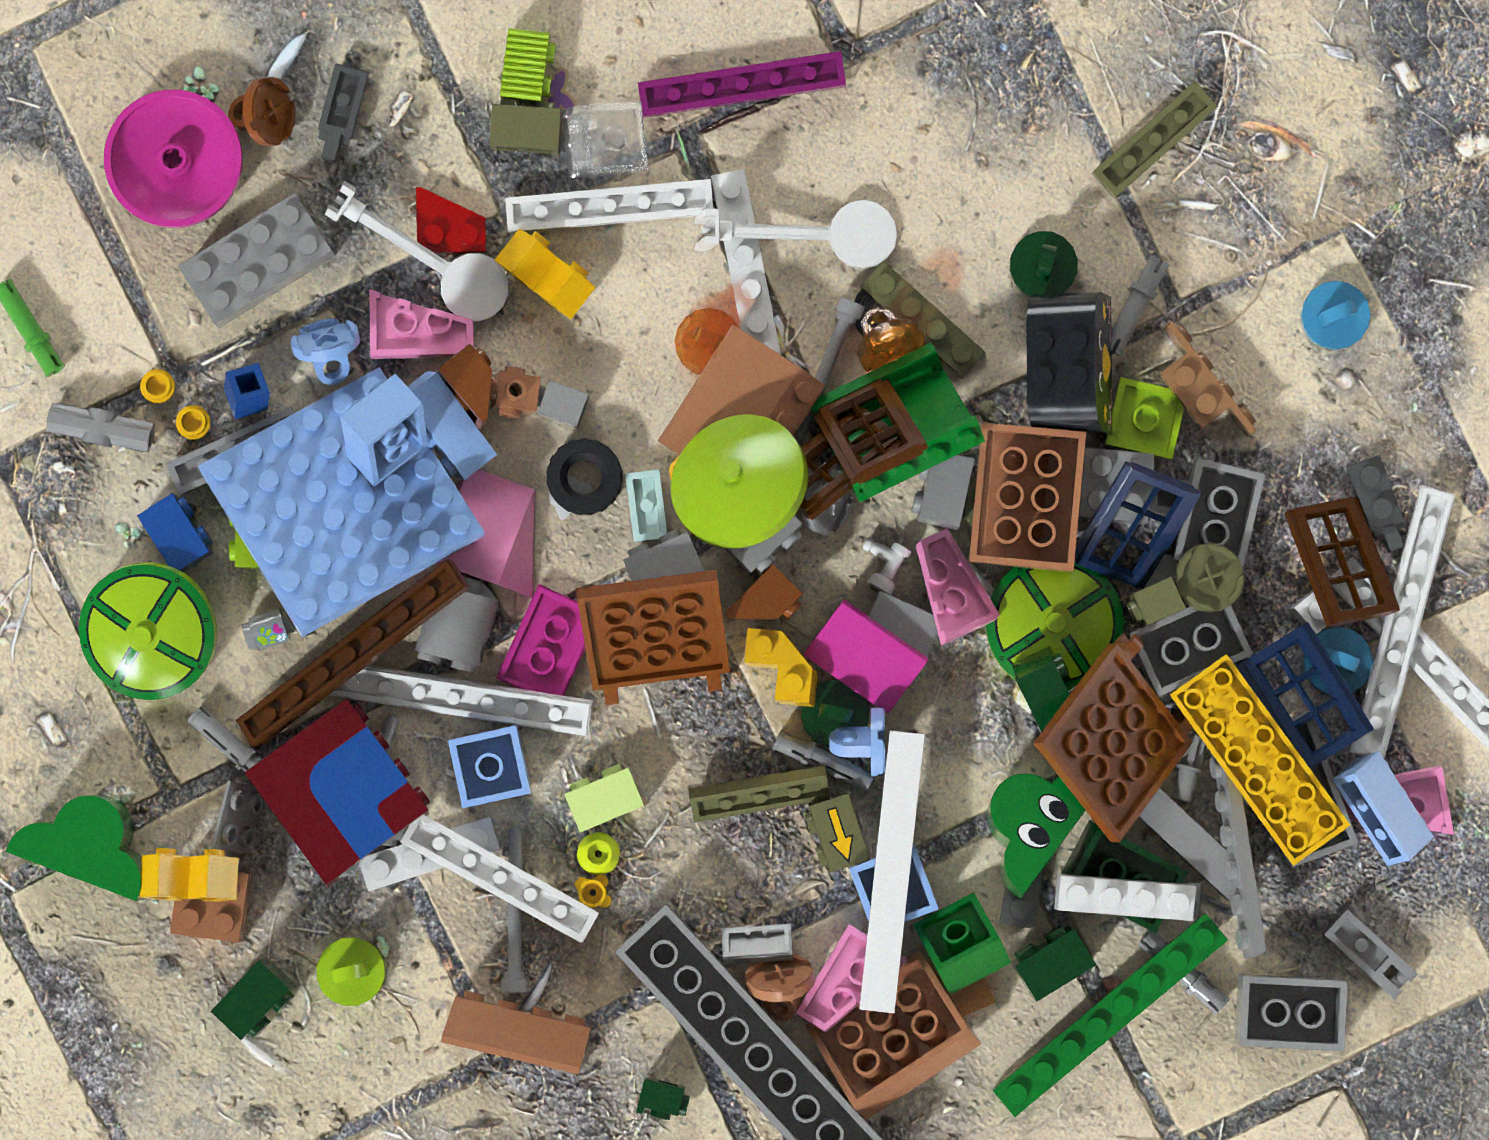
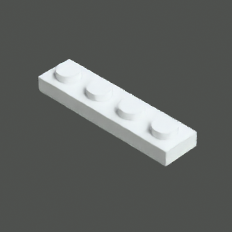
[359,816,501,892]
[1054,874,1196,921]

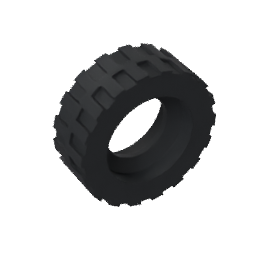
[546,438,623,516]

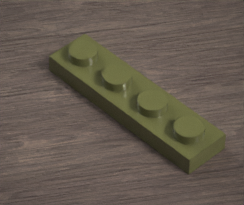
[1091,81,1218,199]
[860,261,986,379]
[688,765,830,822]

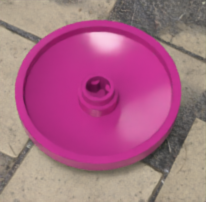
[104,89,243,228]

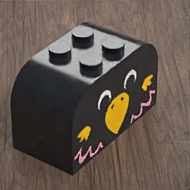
[1026,292,1113,435]

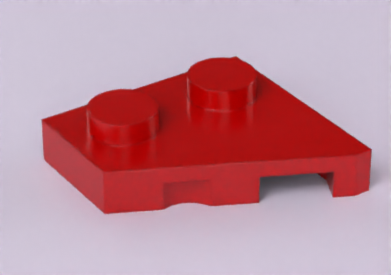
[416,187,487,254]

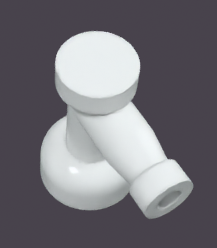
[863,537,912,596]

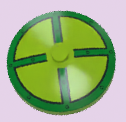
[79,562,218,700]
[985,562,1124,686]

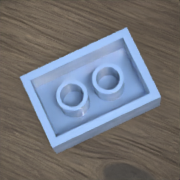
[340,374,428,487]

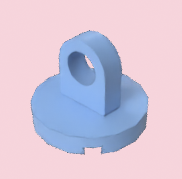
[291,318,360,385]
[829,708,885,776]

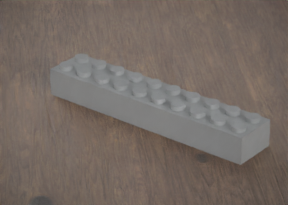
[615,904,884,1140]

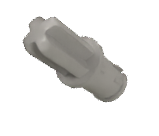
[1171,733,1206,804]

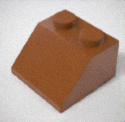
[437,344,492,432]
[724,565,803,621]

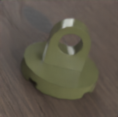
[1174,543,1245,613]

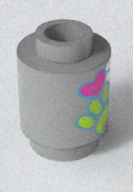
[241,608,295,651]

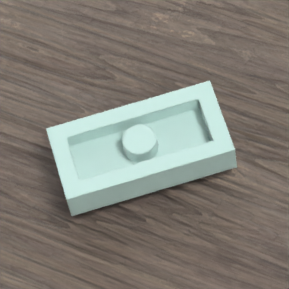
[625,469,668,543]

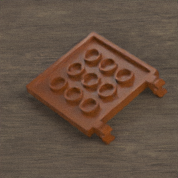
[576,570,730,705]
[1033,634,1193,842]

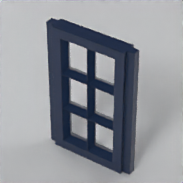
[1075,461,1201,589]
[1236,622,1374,768]

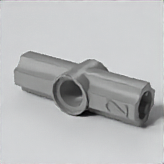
[46,402,155,453]

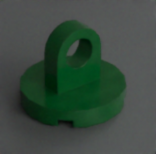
[1009,231,1078,297]
[801,680,870,747]

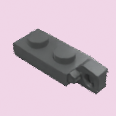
[318,63,370,162]
[1346,455,1405,553]

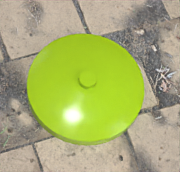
[671,414,808,549]

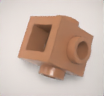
[490,367,541,418]

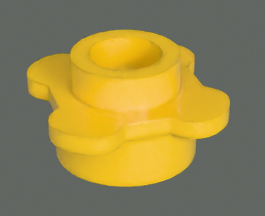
[574,874,611,908]

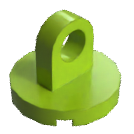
[316,937,386,1006]

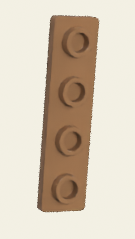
[1159,321,1256,437]

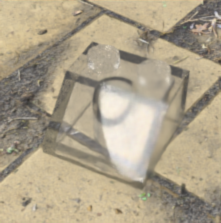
[562,102,648,179]

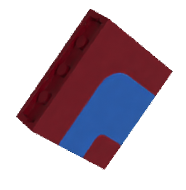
[244,699,430,888]

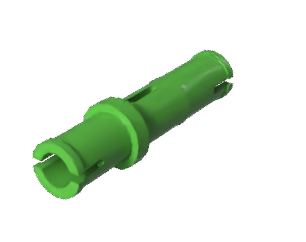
[0,279,65,377]

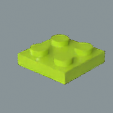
[1104,377,1184,460]

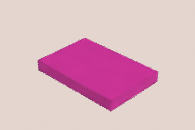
[496,584,585,696]
[803,599,928,714]

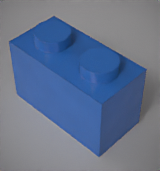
[137,493,213,572]

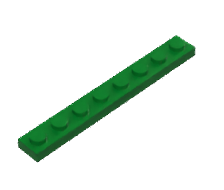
[992,912,1228,1117]

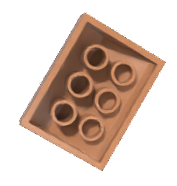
[658,325,826,456]
[969,423,1086,572]
[805,950,981,1120]
[441,990,592,1074]

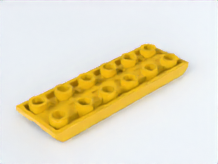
[1170,654,1350,866]

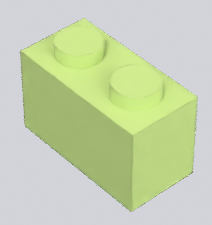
[564,764,645,832]

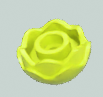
[577,832,620,876]

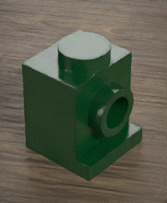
[636,1076,690,1120]

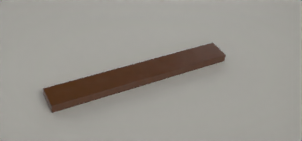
[236,559,470,749]

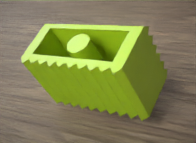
[500,28,556,104]

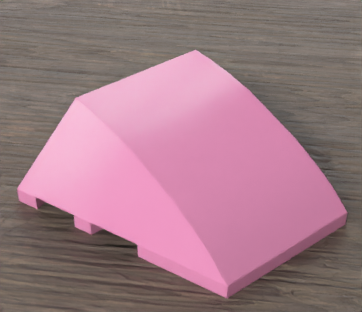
[435,469,535,598]

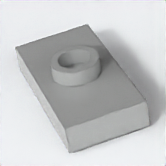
[722,924,793,965]

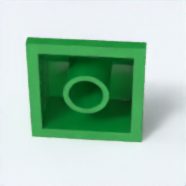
[913,892,1011,995]

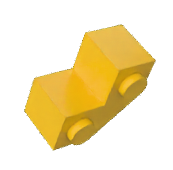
[494,228,596,320]
[744,628,818,707]
[139,848,239,902]

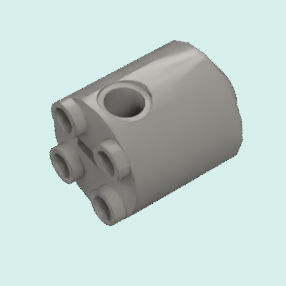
[414,577,499,673]

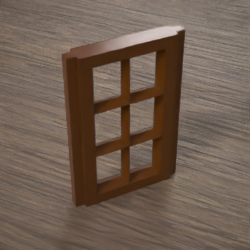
[813,379,928,485]
[798,406,904,520]
[1284,497,1400,627]

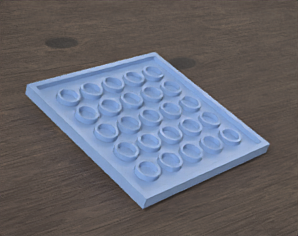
[198,367,484,637]

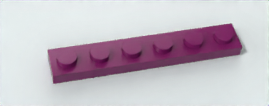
[637,51,846,118]

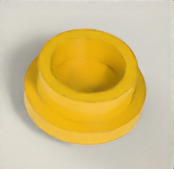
[140,369,175,404]
[176,405,211,440]

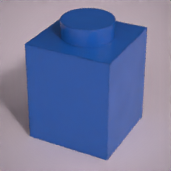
[224,363,270,419]

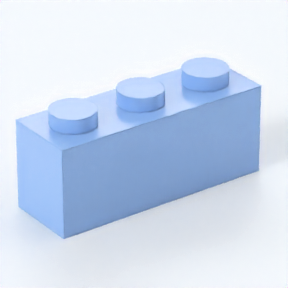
[407,371,497,480]
[1333,751,1434,866]

